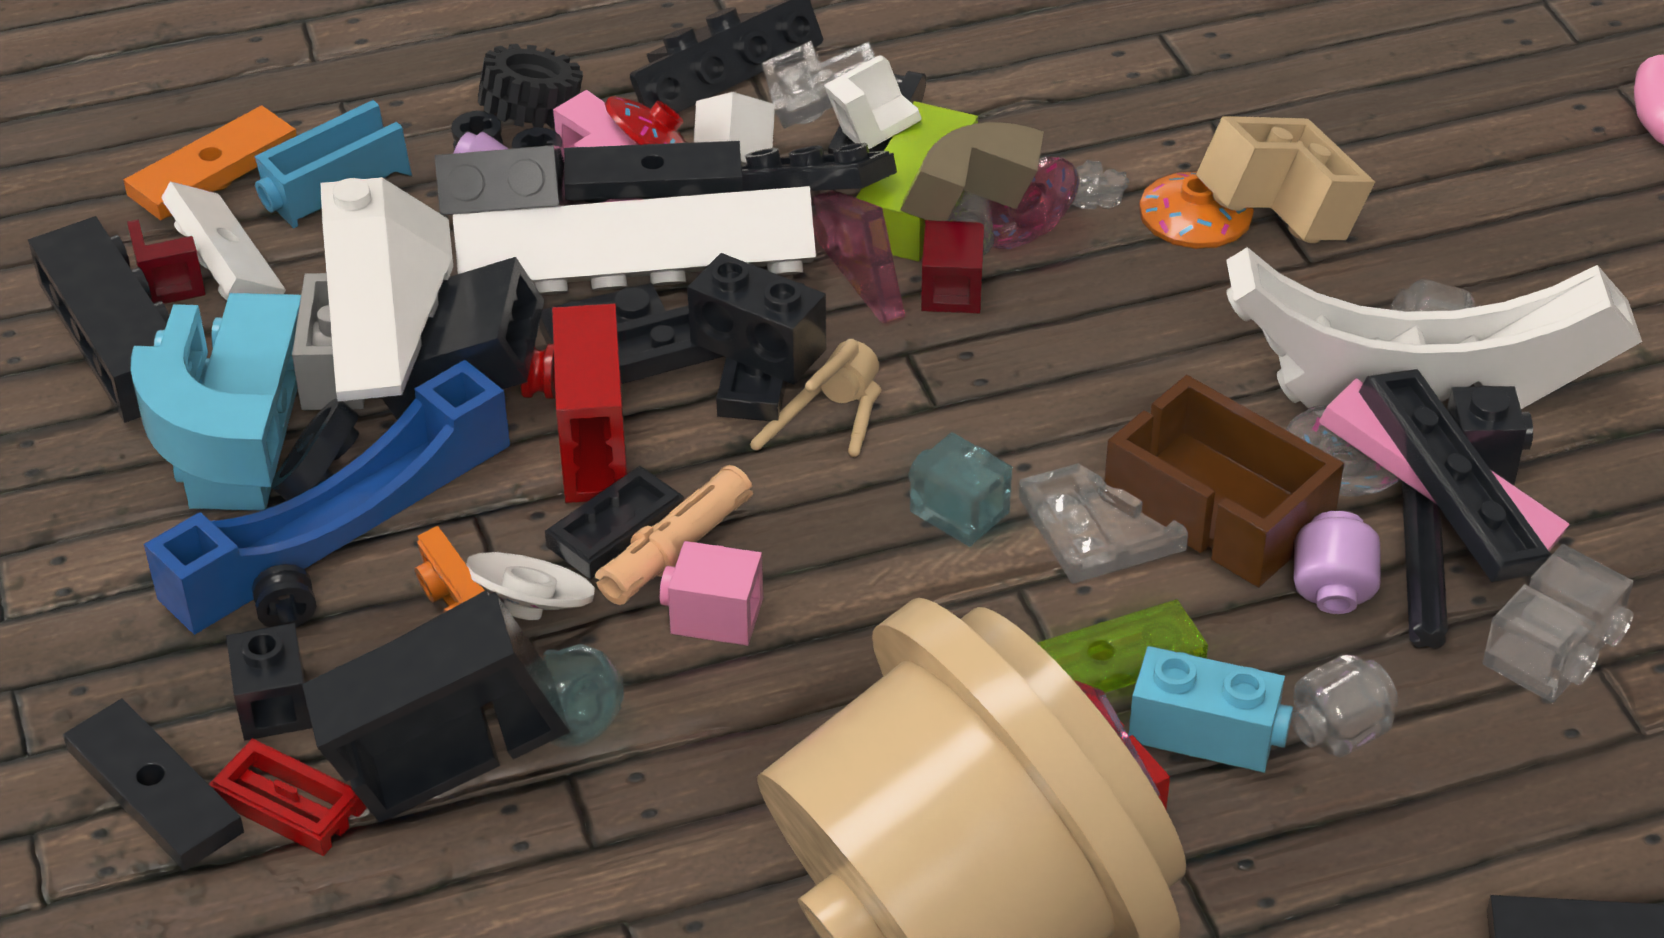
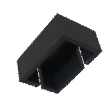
[302,592,570,823]

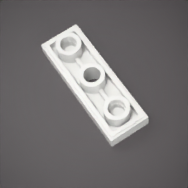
[161,181,286,300]

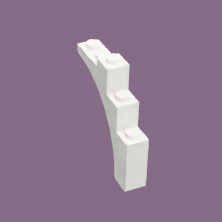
[1226,247,1642,419]

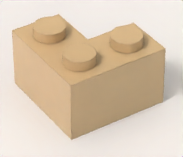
[1196,116,1375,243]

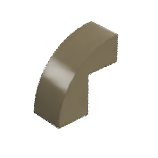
[900,122,1044,221]

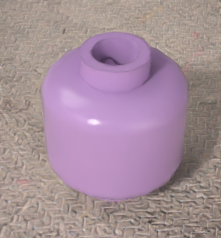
[1294,511,1381,614]

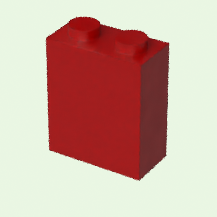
[552,304,627,503]

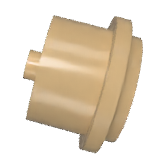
[757,598,1186,938]

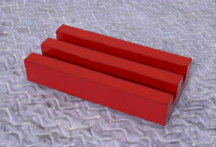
[209,738,367,856]

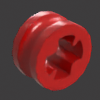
[521,344,556,399]

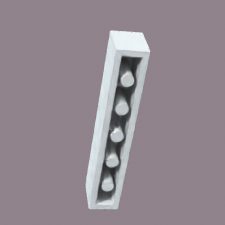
[453,186,816,295]

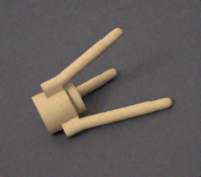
[750,339,881,457]

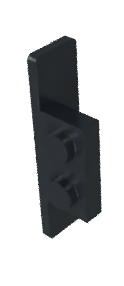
[630,0,823,113]

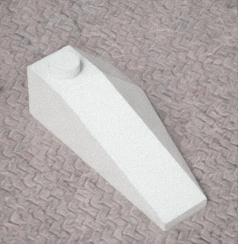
[320,177,453,402]

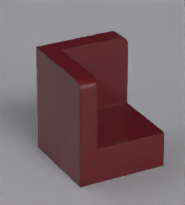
[127,219,206,304]
[921,220,984,314]

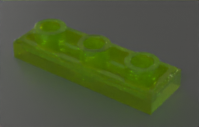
[1037,599,1208,695]

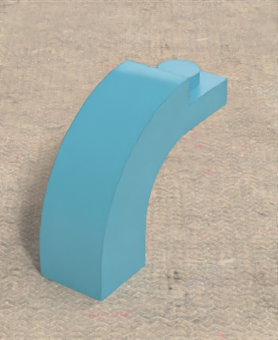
[131,304,283,487]

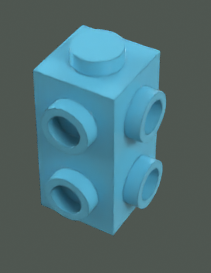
[1128,646,1293,773]

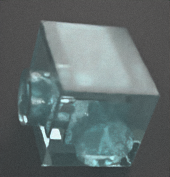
[909,432,1012,547]

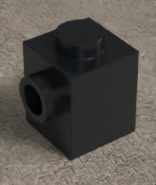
[1447,386,1533,485]
[226,623,312,741]

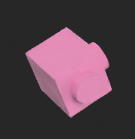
[659,541,763,646]

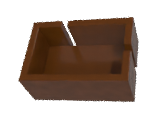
[1103,374,1344,588]

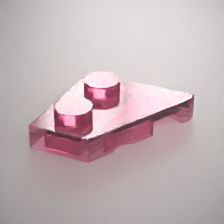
[813,190,905,323]

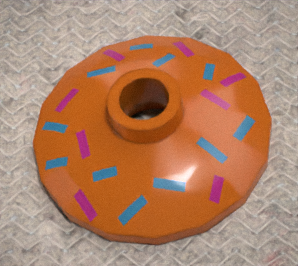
[1139,172,1254,249]

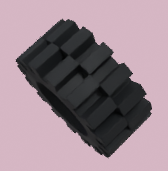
[478,44,583,128]

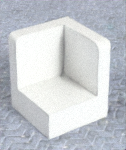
[824,55,922,149]
[694,92,775,165]

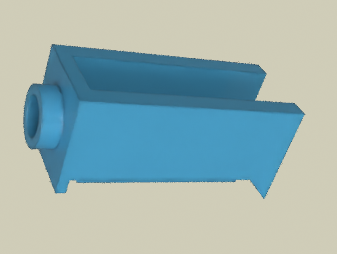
[255,100,412,228]

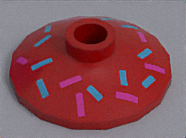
[604,96,687,145]

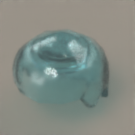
[544,644,624,748]

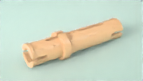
[595,465,753,605]

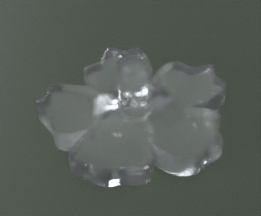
[1058,160,1129,209]

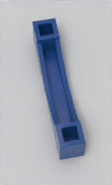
[144,360,510,635]

